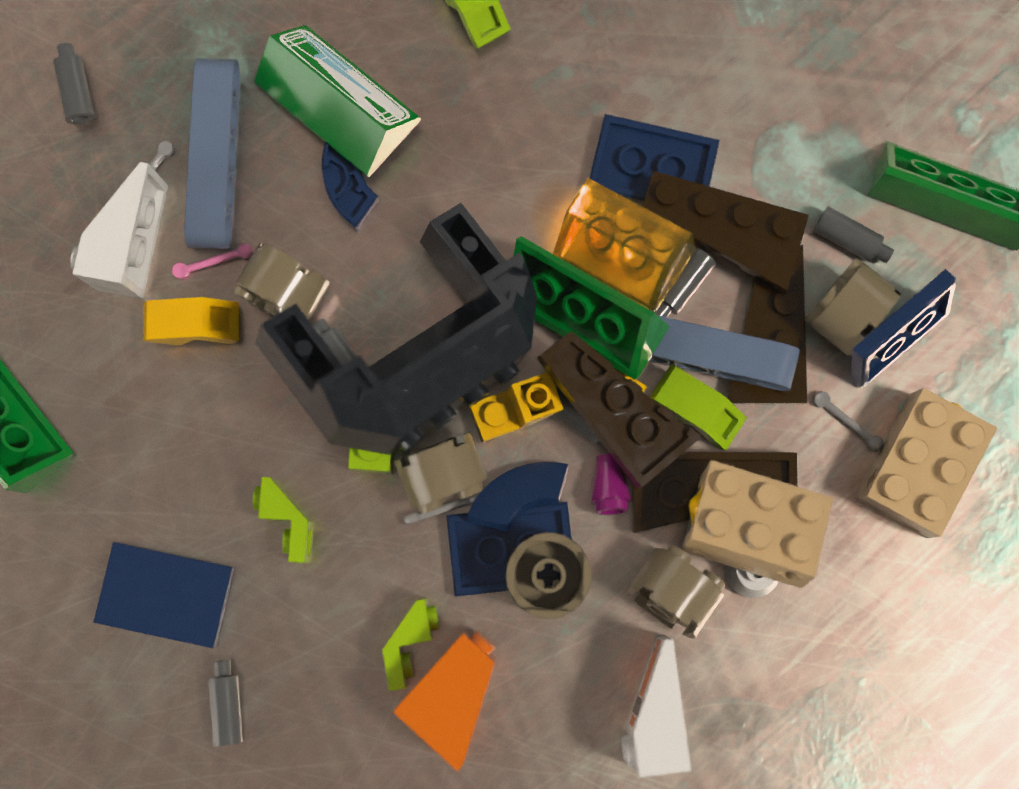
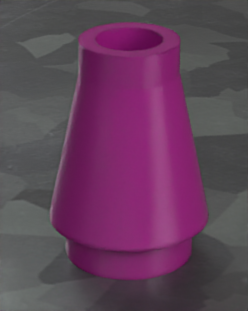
[591,453,632,515]

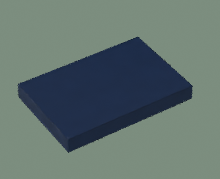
[586,114,720,205]
[850,269,956,388]
[446,502,572,597]
[93,542,235,649]

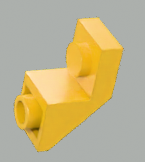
[143,297,239,346]
[468,372,564,443]

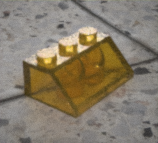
[553,178,695,313]

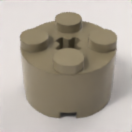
[232,242,331,320]
[804,258,902,356]
[393,432,488,514]
[506,533,592,619]
[626,544,725,639]

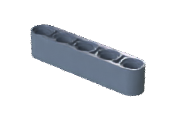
[184,58,240,249]
[649,316,800,391]

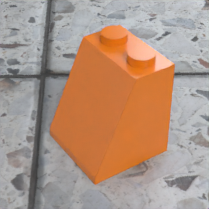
[393,630,496,771]

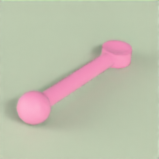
[172,243,253,280]

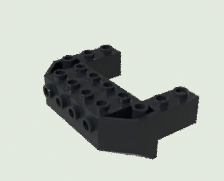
[255,203,537,455]

